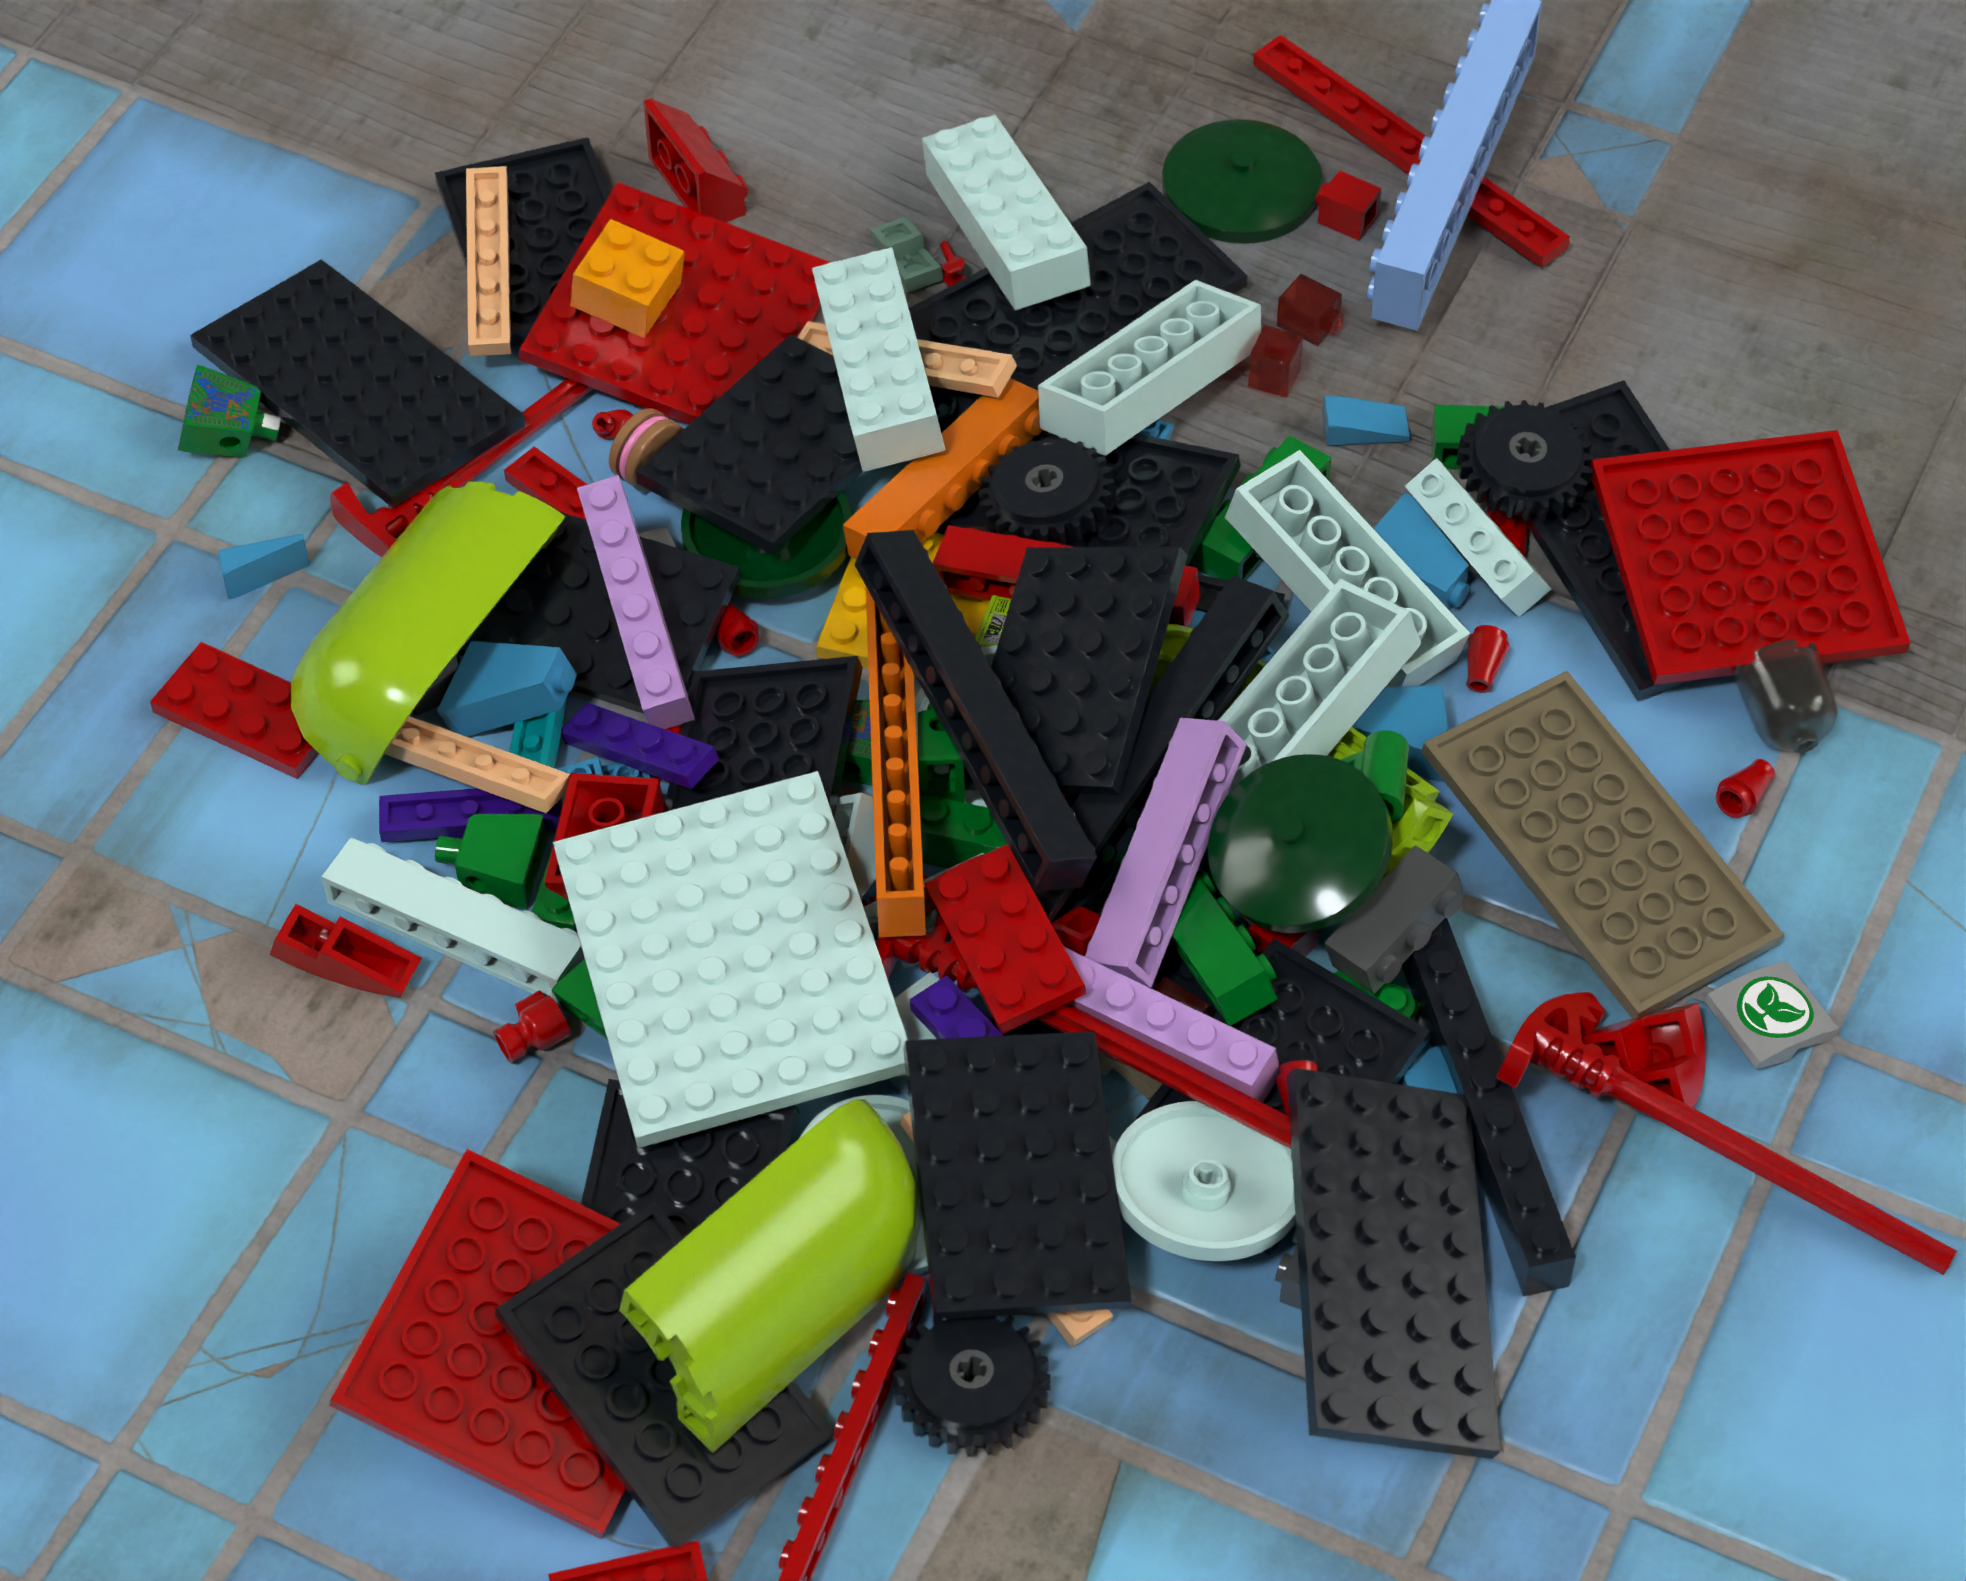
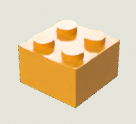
[570,219,685,338]

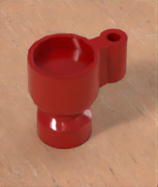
[493,990,571,1063]

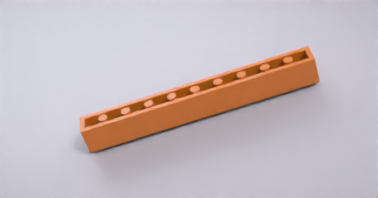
[865,585,926,937]

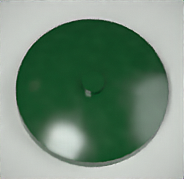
[1162,119,1321,244]
[681,491,852,599]
[1208,754,1393,933]

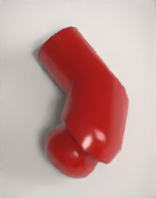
[592,409,633,439]
[1486,505,1528,557]

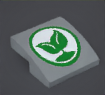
[1704,961,1839,1069]

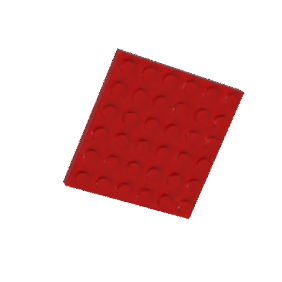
[519,182,830,424]
[1590,430,1911,685]
[329,1149,626,1539]

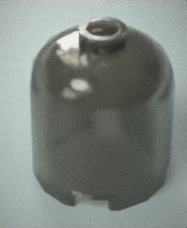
[1734,640,1838,753]

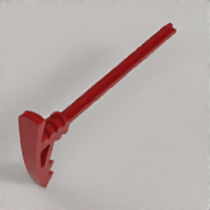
[330,378,594,558]
[876,854,1291,1149]
[1496,992,1957,1275]

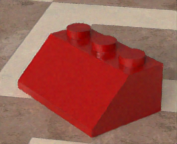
[643,98,748,223]
[544,773,664,901]

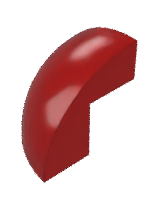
[1582,1003,1705,1108]

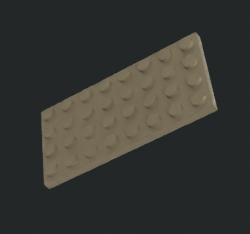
[1421,671,1784,1018]

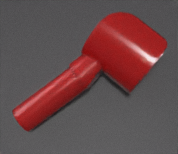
[940,241,966,287]

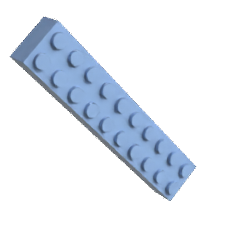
[1367,0,1542,331]

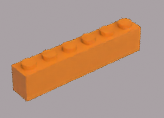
[843,378,1043,559]

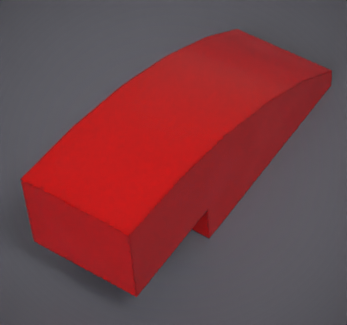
[269,903,422,998]

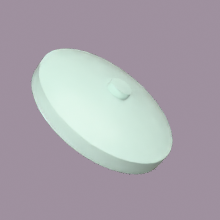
[1112,1101,1296,1261]

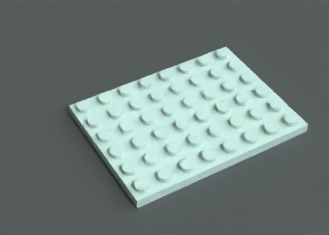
[553,771,908,1148]

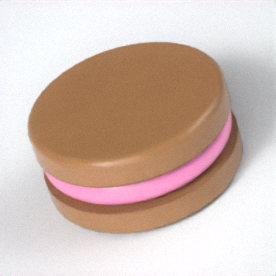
[609,408,683,492]

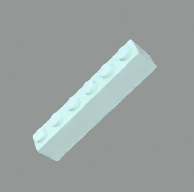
[321,837,585,1006]

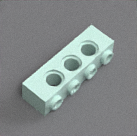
[1405,458,1552,617]

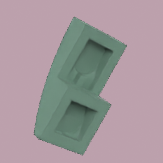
[870,216,943,293]

